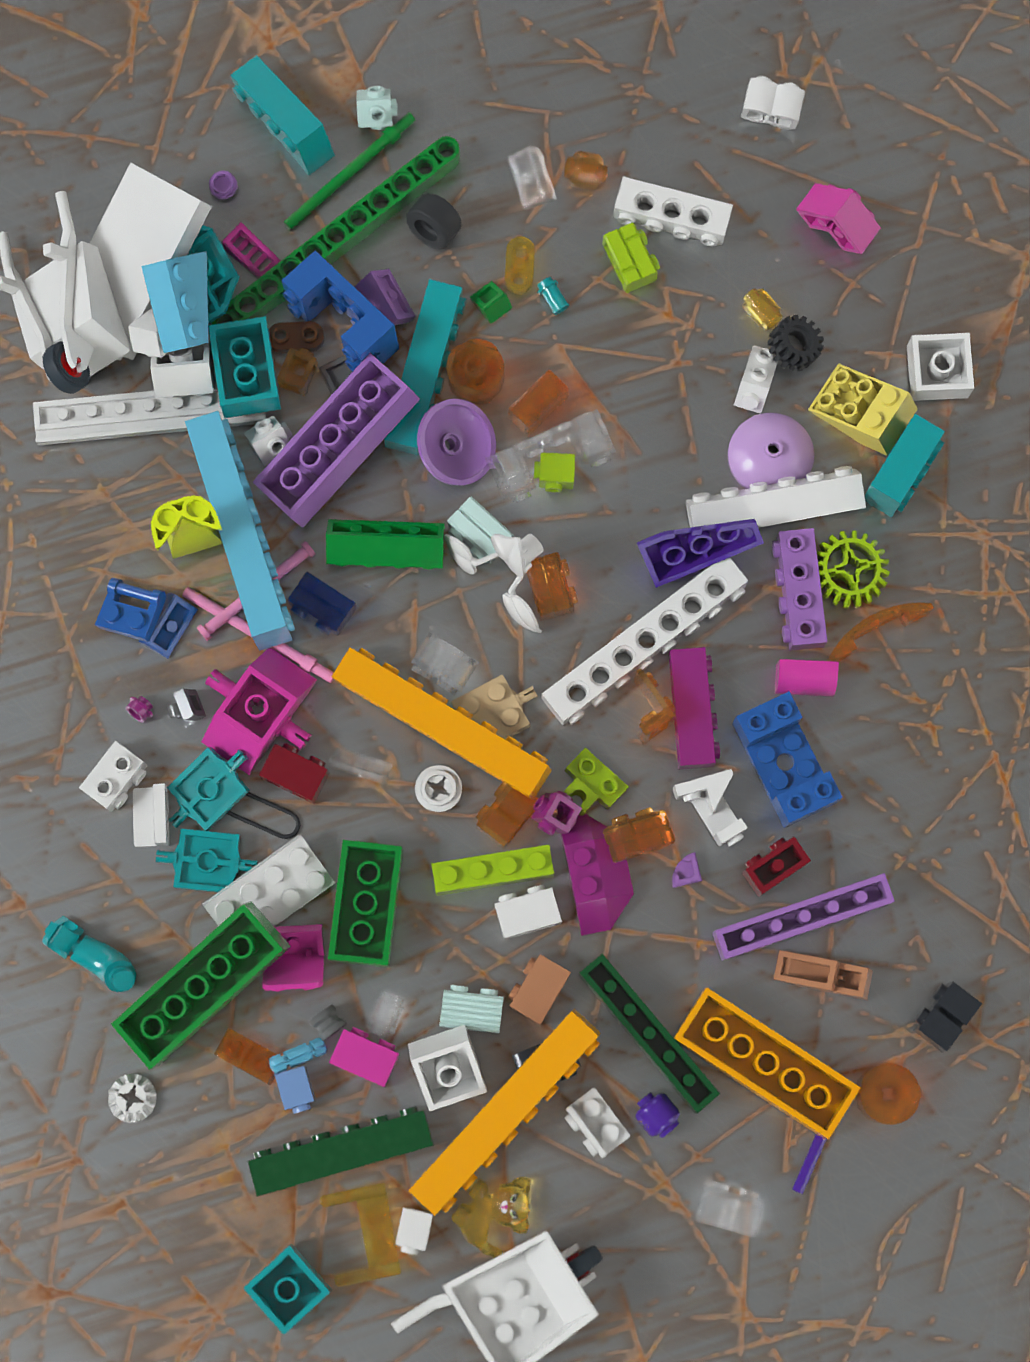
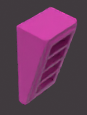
[221,222,281,278]

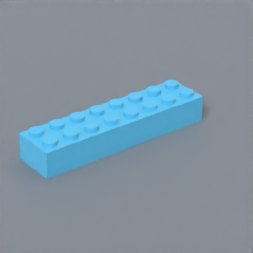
[185,411,295,651]

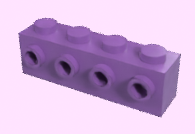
[772,528,827,651]

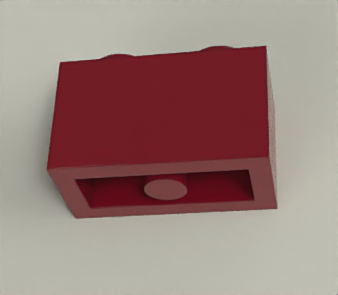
[259,743,330,804]

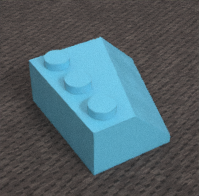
[141,251,208,353]

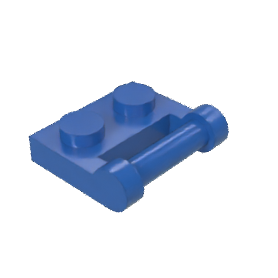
[95,578,166,642]

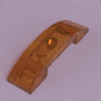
[827,602,934,662]

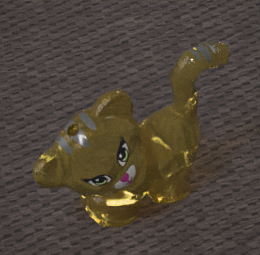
[451,1176,531,1258]

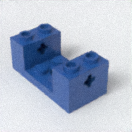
[281,251,399,372]
[732,691,843,828]

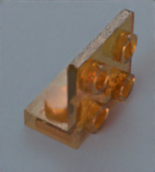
[633,668,676,745]

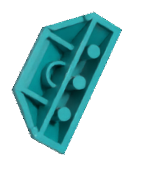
[187,225,240,324]

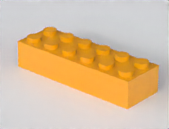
[673,987,861,1139]

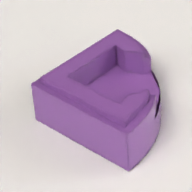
[672,852,702,888]

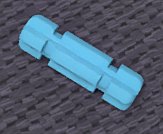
[269,1038,327,1074]

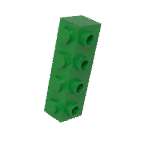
[326,519,444,570]

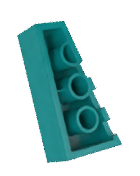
[230,55,335,176]

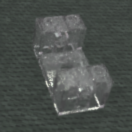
[485,409,616,503]

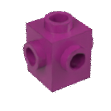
[531,791,582,836]

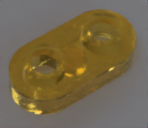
[505,236,535,295]

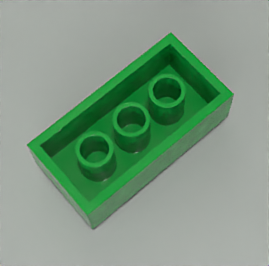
[328,840,403,968]

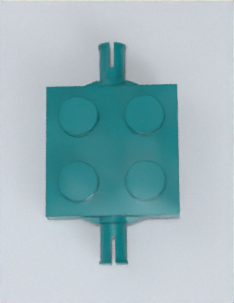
[167,747,250,831]
[156,828,258,893]

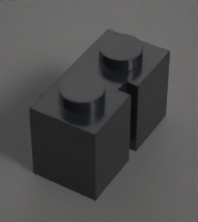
[913,981,982,1052]

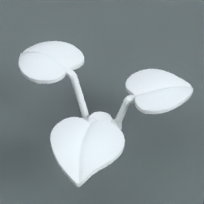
[444,534,544,633]

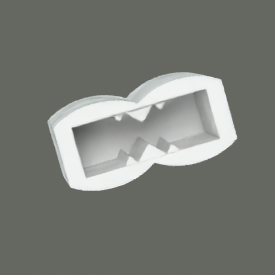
[741,76,805,130]

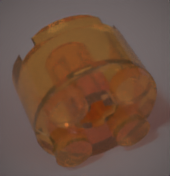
[447,339,504,404]
[856,1063,921,1125]

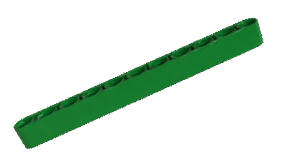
[212,136,460,325]

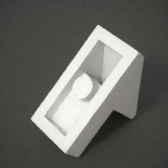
[673,769,733,814]

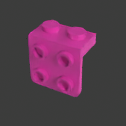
[262,924,325,992]

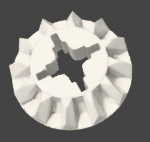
[415,765,462,813]
[108,1074,157,1123]

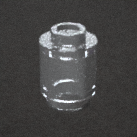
[366,991,404,1039]

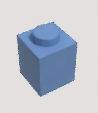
[275,1066,316,1114]

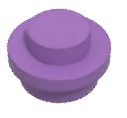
[209,171,237,199]

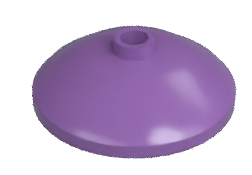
[417,399,496,486]

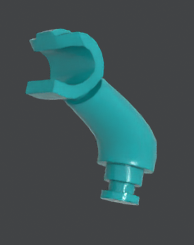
[42,916,136,992]

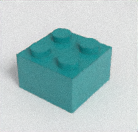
[243,1244,332,1335]

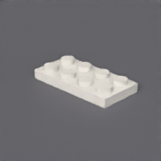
[203,834,335,927]

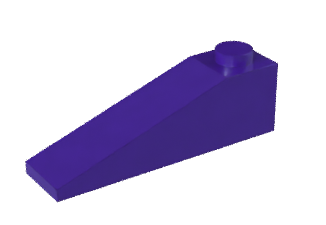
[636,519,764,588]

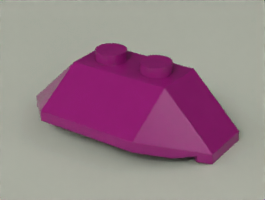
[560,814,634,936]

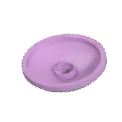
[728,413,814,489]

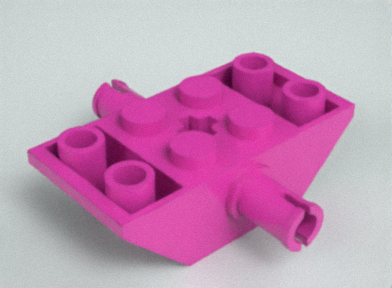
[201,648,318,776]

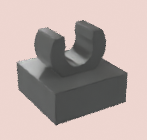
[167,689,206,721]

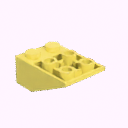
[808,363,918,456]

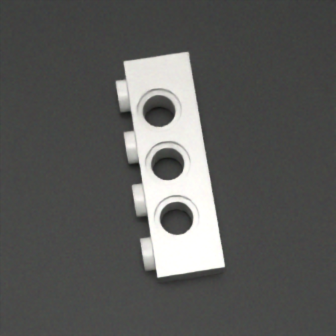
[613,177,733,246]

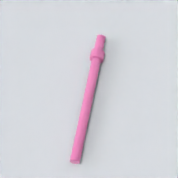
[182,587,334,684]

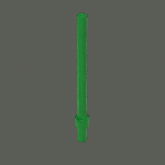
[283,112,416,230]

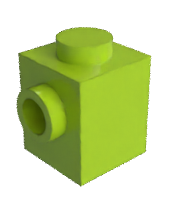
[534,452,575,493]

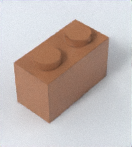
[508,954,571,1025]

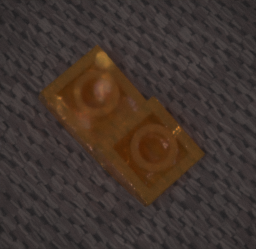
[214,1028,277,1085]

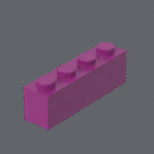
[668,647,720,770]

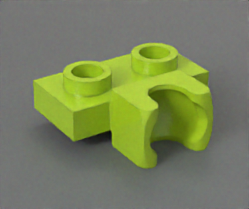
[563,748,629,816]

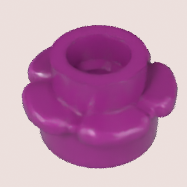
[126,696,153,723]

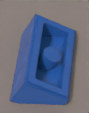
[139,593,198,658]

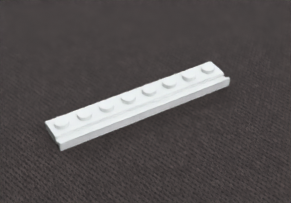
[33,384,266,446]

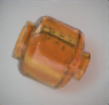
[564,151,608,190]

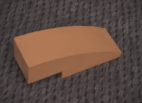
[774,950,873,1000]

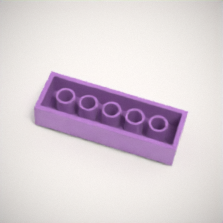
[253,353,420,528]

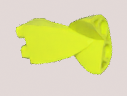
[151,495,223,559]

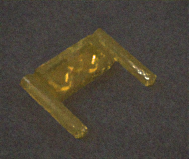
[320,1183,401,1287]

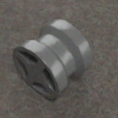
[309,1004,347,1041]

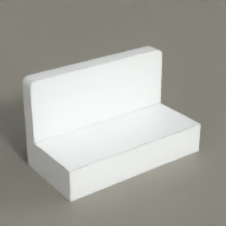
[133,784,170,847]

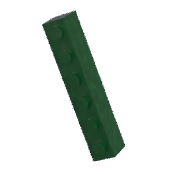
[578,953,720,1114]
[247,1106,434,1197]

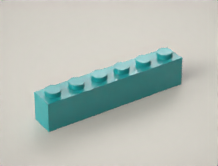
[384,279,467,456]

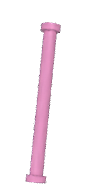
[197,541,316,641]

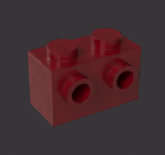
[742,836,811,897]

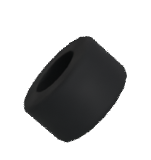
[406,193,462,249]

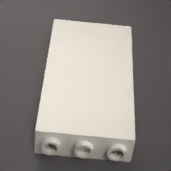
[89,163,212,361]

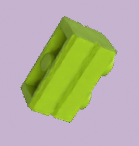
[602,222,660,293]

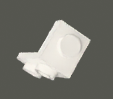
[734,346,778,414]
[691,792,747,847]

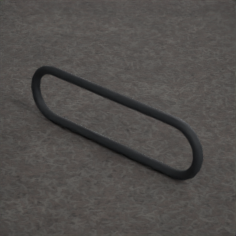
[226,792,300,839]

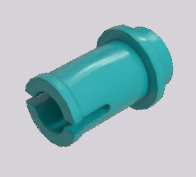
[537,277,570,315]

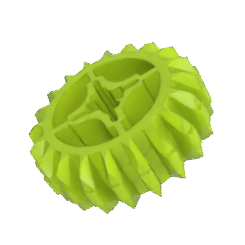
[817,530,890,609]

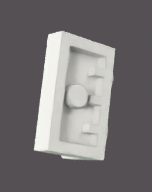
[564,1087,630,1158]

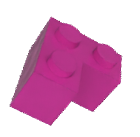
[796,183,881,254]

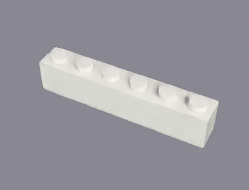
[686,466,866,528]

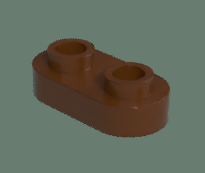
[269,321,325,353]

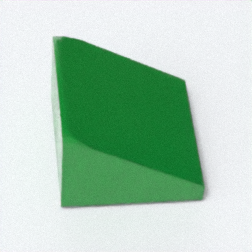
[470,281,512,323]

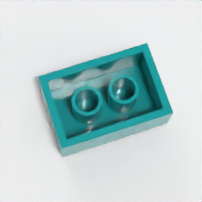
[208,316,281,419]
[864,414,945,518]

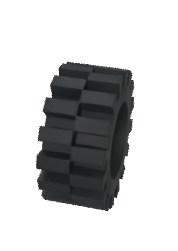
[768,315,824,371]

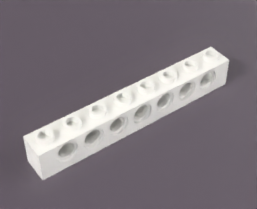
[541,558,748,726]

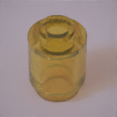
[742,288,783,331]

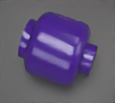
[635,1092,680,1138]

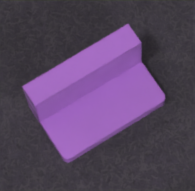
[354,269,416,325]

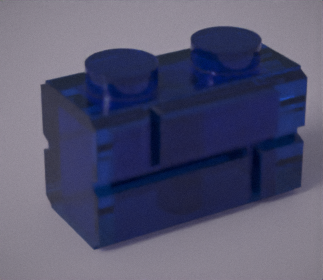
[288,571,357,636]

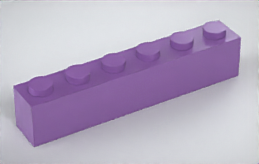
[712,873,895,961]

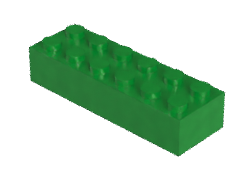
[111,901,291,1070]

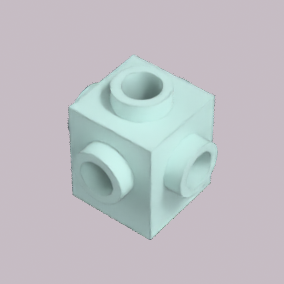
[356,86,398,130]

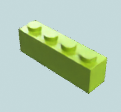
[431,845,554,896]

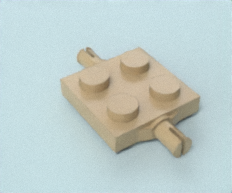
[451,674,538,740]

